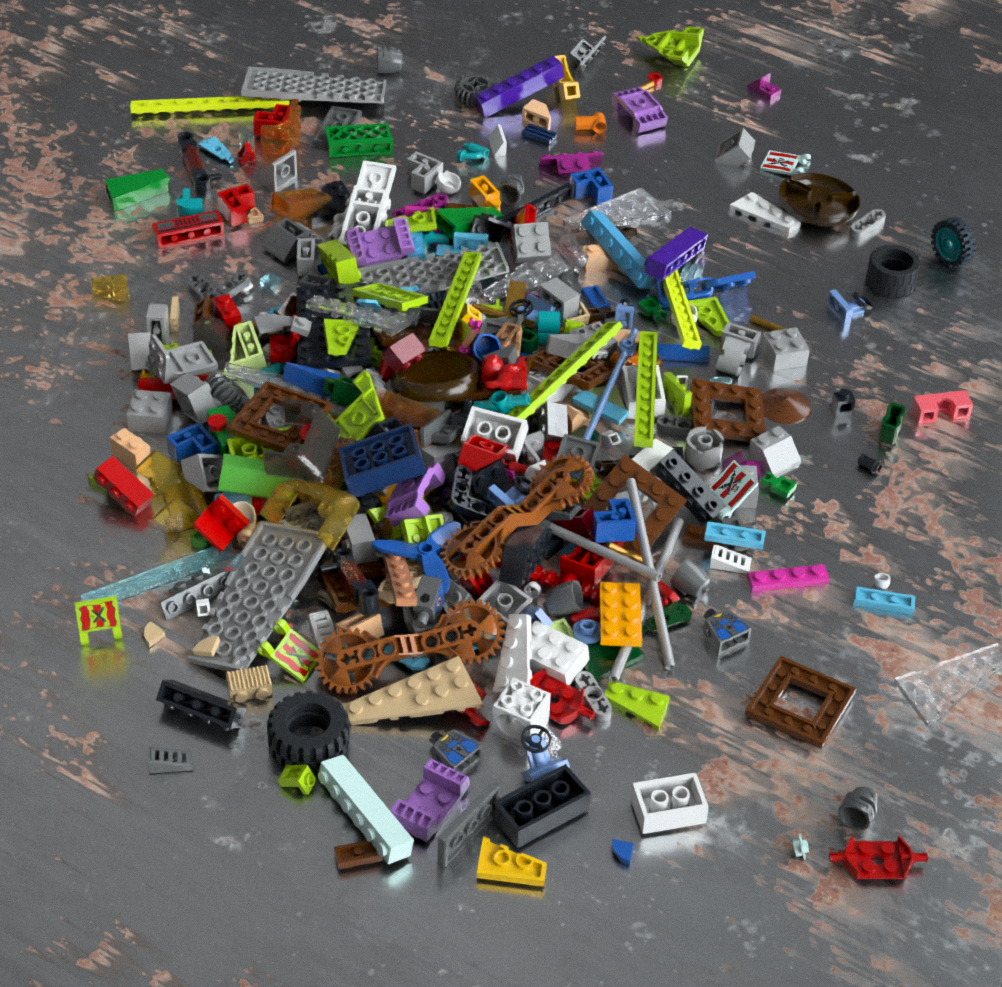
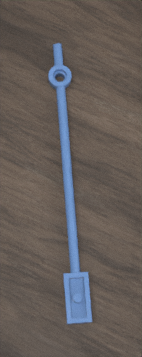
[569,328,638,479]

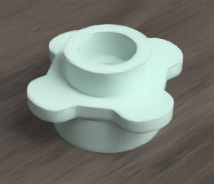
[793,833,809,860]

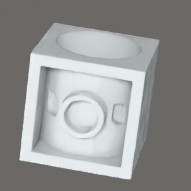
[492,678,551,747]

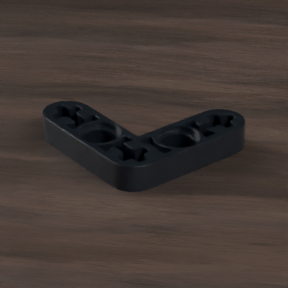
[448,465,496,521]

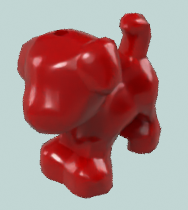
[481,354,528,391]

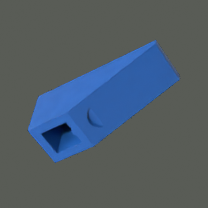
[282,362,341,397]

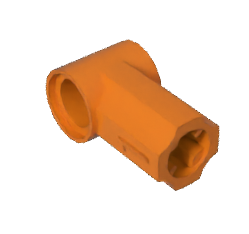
[575,112,607,133]

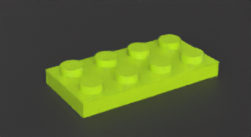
[352,282,428,311]

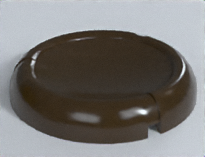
[779,173,861,227]
[391,350,483,402]

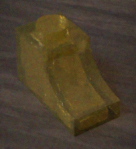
[90,274,130,303]

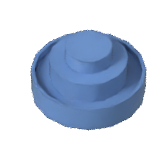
[573,619,600,644]

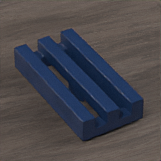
[521,123,557,145]

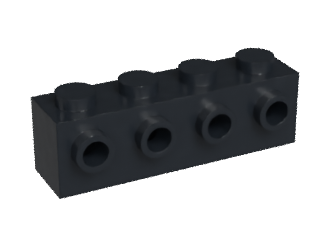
[651,449,725,526]
[156,680,247,731]

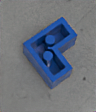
[569,167,613,205]
[166,422,219,464]
[592,498,636,543]

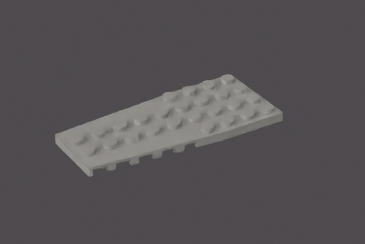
[241,66,387,104]
[358,242,509,295]
[188,521,332,672]

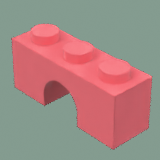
[911,390,973,424]

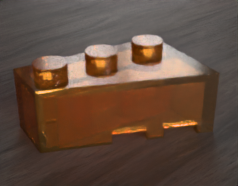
[380,390,441,428]

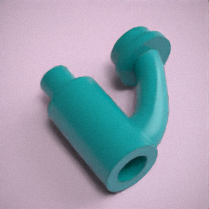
[456,142,489,162]

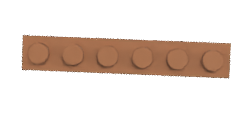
[381,552,417,606]

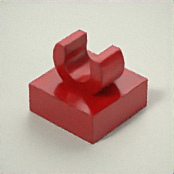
[237,142,257,165]
[658,580,680,607]

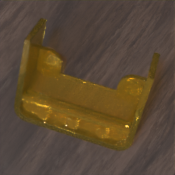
[134,449,208,533]
[260,477,360,551]

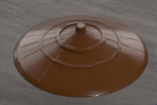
[762,388,812,424]

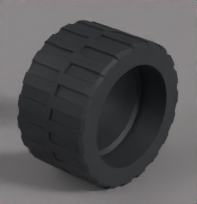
[866,245,921,298]

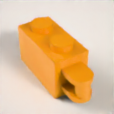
[469,175,501,212]

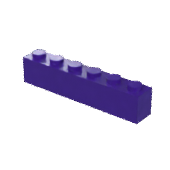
[474,55,564,118]
[644,227,708,281]

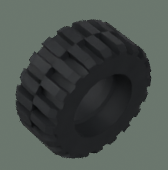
[267,691,350,773]

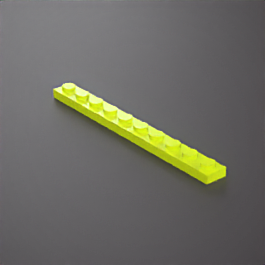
[130,96,289,114]
[663,270,702,350]

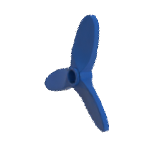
[372,521,461,594]

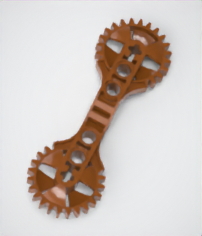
[440,453,594,581]
[314,598,506,695]

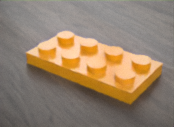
[599,582,642,647]

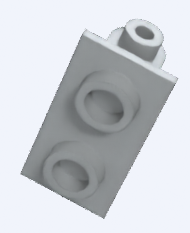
[444,578,472,607]

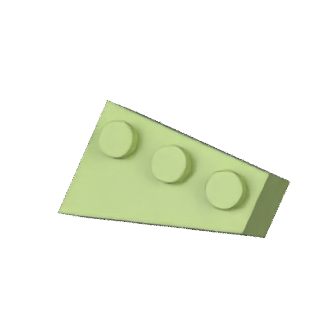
[228,321,267,380]

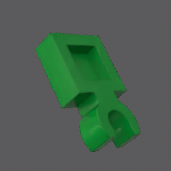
[637,297,667,323]
[760,472,797,499]

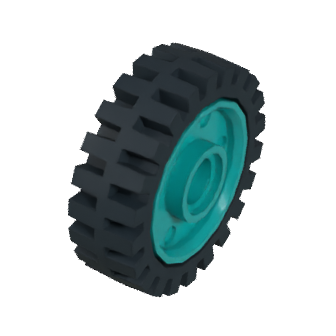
[931,217,977,269]

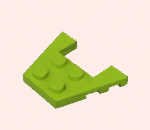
[318,369,385,443]

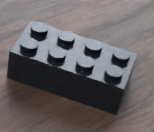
[498,519,552,587]
[492,764,591,848]

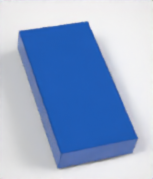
[581,285,611,309]

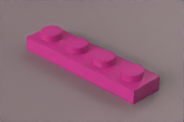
[747,564,830,592]

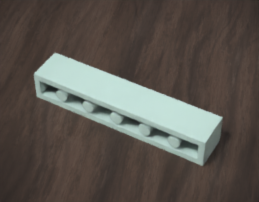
[318,755,414,864]

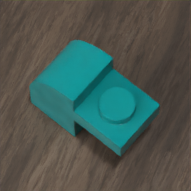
[176,188,204,218]

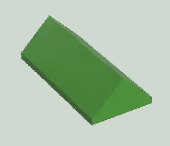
[218,454,301,503]

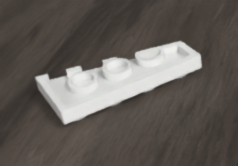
[729,192,801,234]
[493,614,532,695]

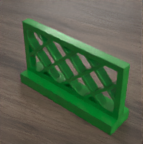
[325,123,393,158]

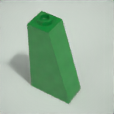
[105,169,170,212]
[435,207,503,241]

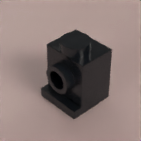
[829,389,856,418]
[356,492,383,521]

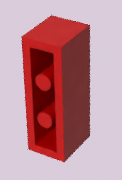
[93,456,154,517]

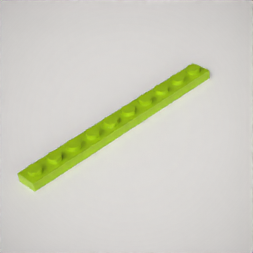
[429,252,482,348]
[507,321,622,420]
[634,331,658,448]

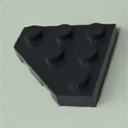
[306,180,350,224]

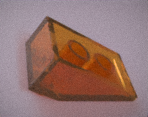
[271,187,332,222]

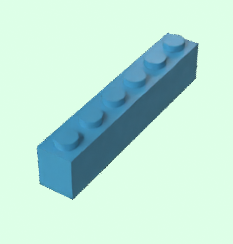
[581,210,658,290]

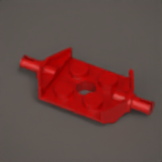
[530,669,595,725]
[828,836,928,879]

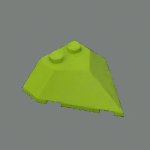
[637,27,704,67]

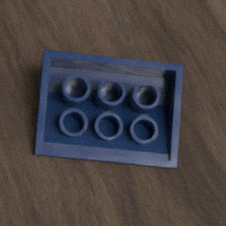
[338,423,427,498]

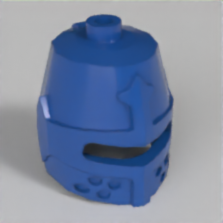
[470,332,502,361]

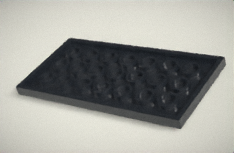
[296,282,372,369]

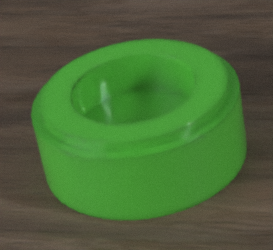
[190,531,210,549]

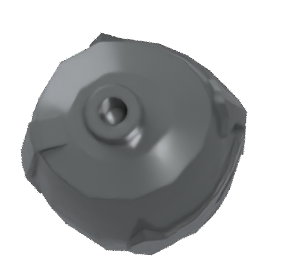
[377,45,405,74]
[496,174,524,205]
[670,558,710,598]
[543,580,583,616]
[838,787,878,831]

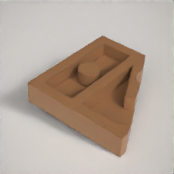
[495,322,522,357]

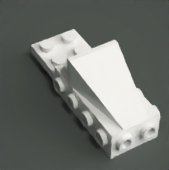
[338,160,396,249]

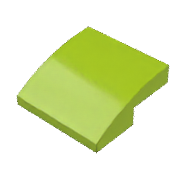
[400,514,444,560]

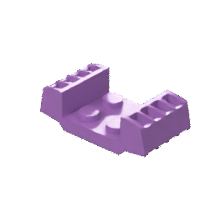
[612,86,668,133]
[345,217,416,267]
[384,462,446,528]
[390,758,470,842]

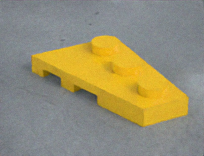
[476,836,547,887]

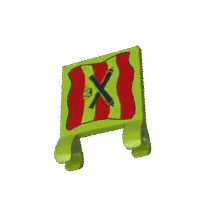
[74,596,122,645]
[257,619,320,683]

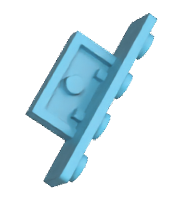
[436,232,505,256]

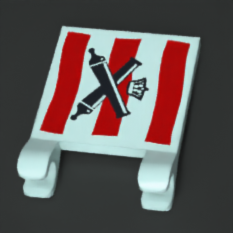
[760,150,811,175]
[709,460,759,520]

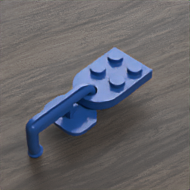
[654,271,756,308]

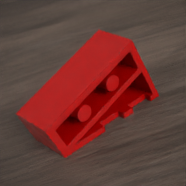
[560,536,623,587]

